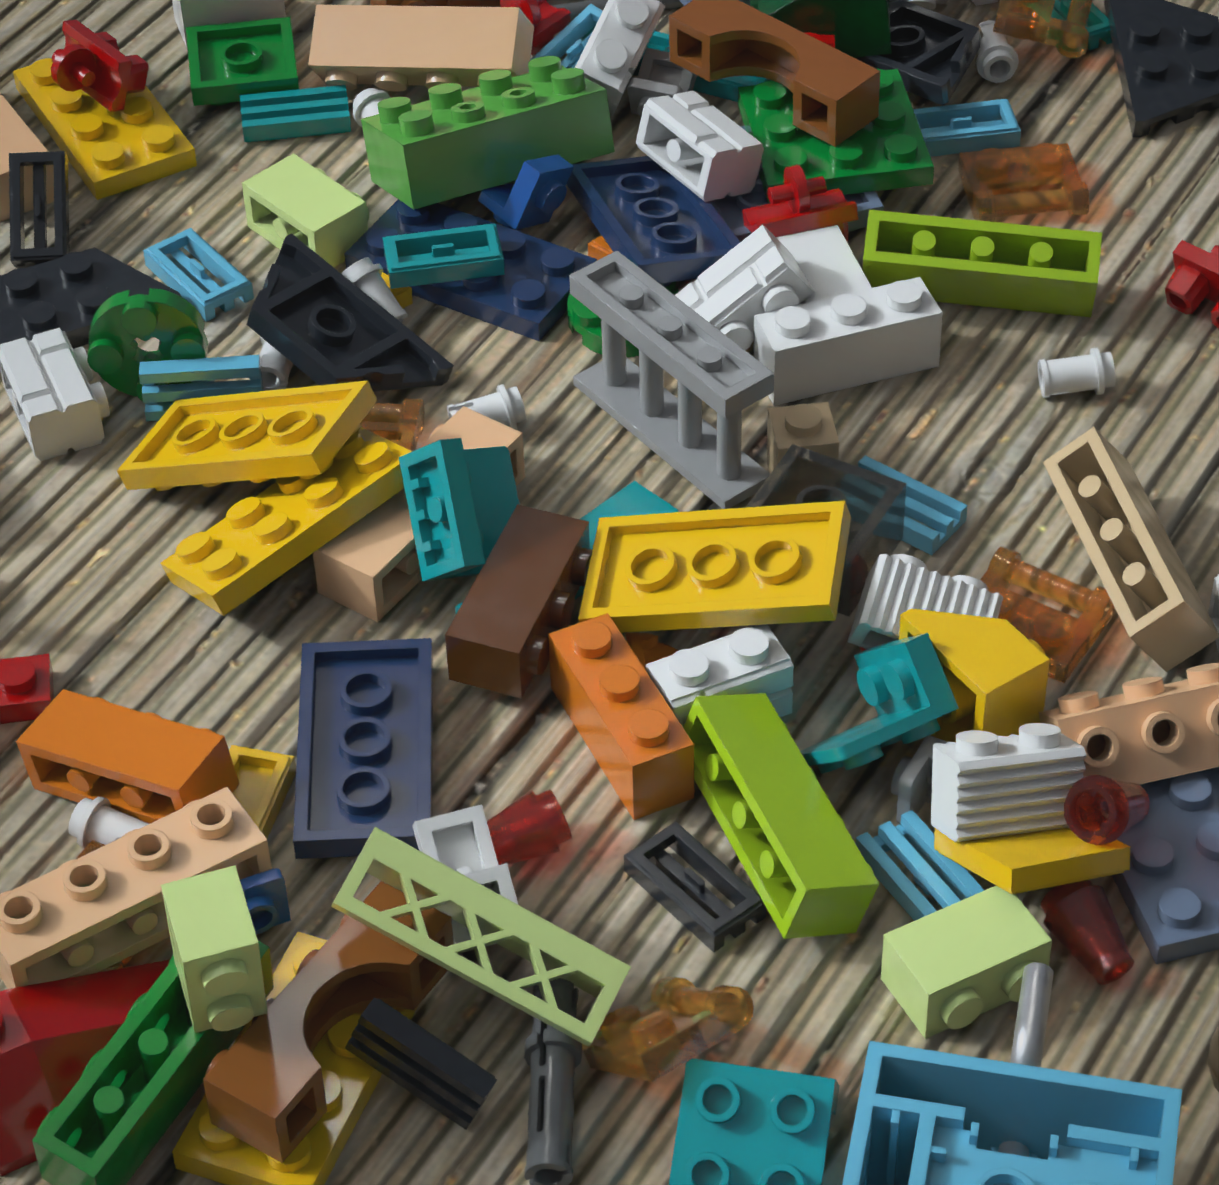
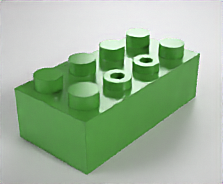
[361,56,615,210]

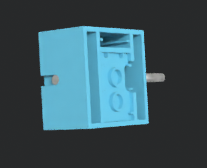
[842,962,1182,1185]

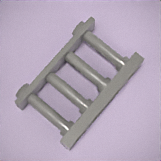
[569,251,774,509]

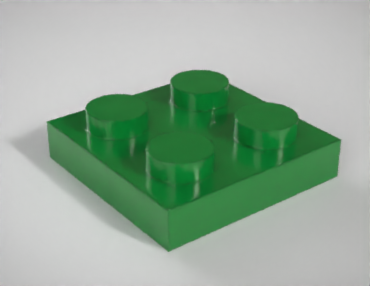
[186,17,299,106]

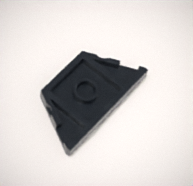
[855,0,980,105]
[1104,0,1219,138]
[246,233,454,392]
[0,247,182,349]

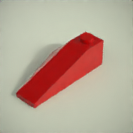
[0,959,170,1176]

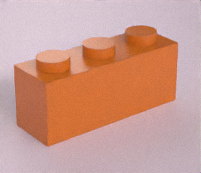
[548,613,694,820]
[16,689,240,824]

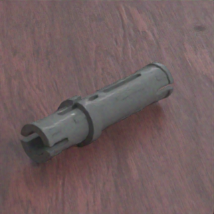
[524,978,583,1185]

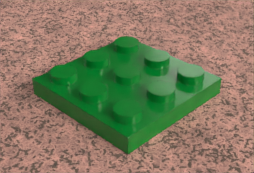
[738,69,934,203]

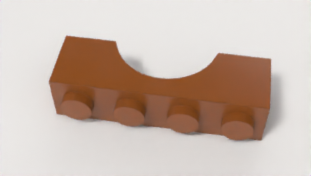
[669,0,880,147]
[203,881,454,1163]

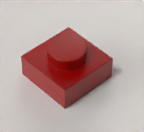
[0,654,54,724]

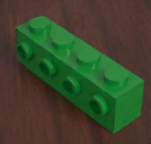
[32,941,274,1185]

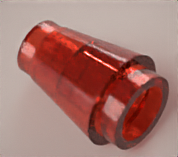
[1064,775,1150,845]
[487,789,572,865]
[1040,880,1135,985]

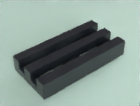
[9,151,70,267]
[624,822,767,952]
[345,997,497,1130]

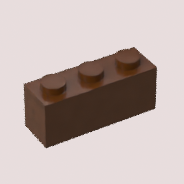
[445,504,593,699]

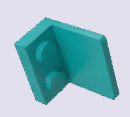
[399,438,520,582]
[800,633,959,774]
[669,1058,840,1185]

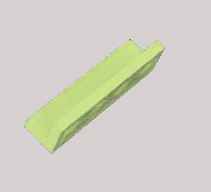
[331,827,631,1046]

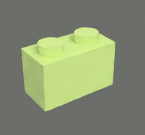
[242,153,369,267]
[161,865,267,1033]
[881,886,1052,1039]

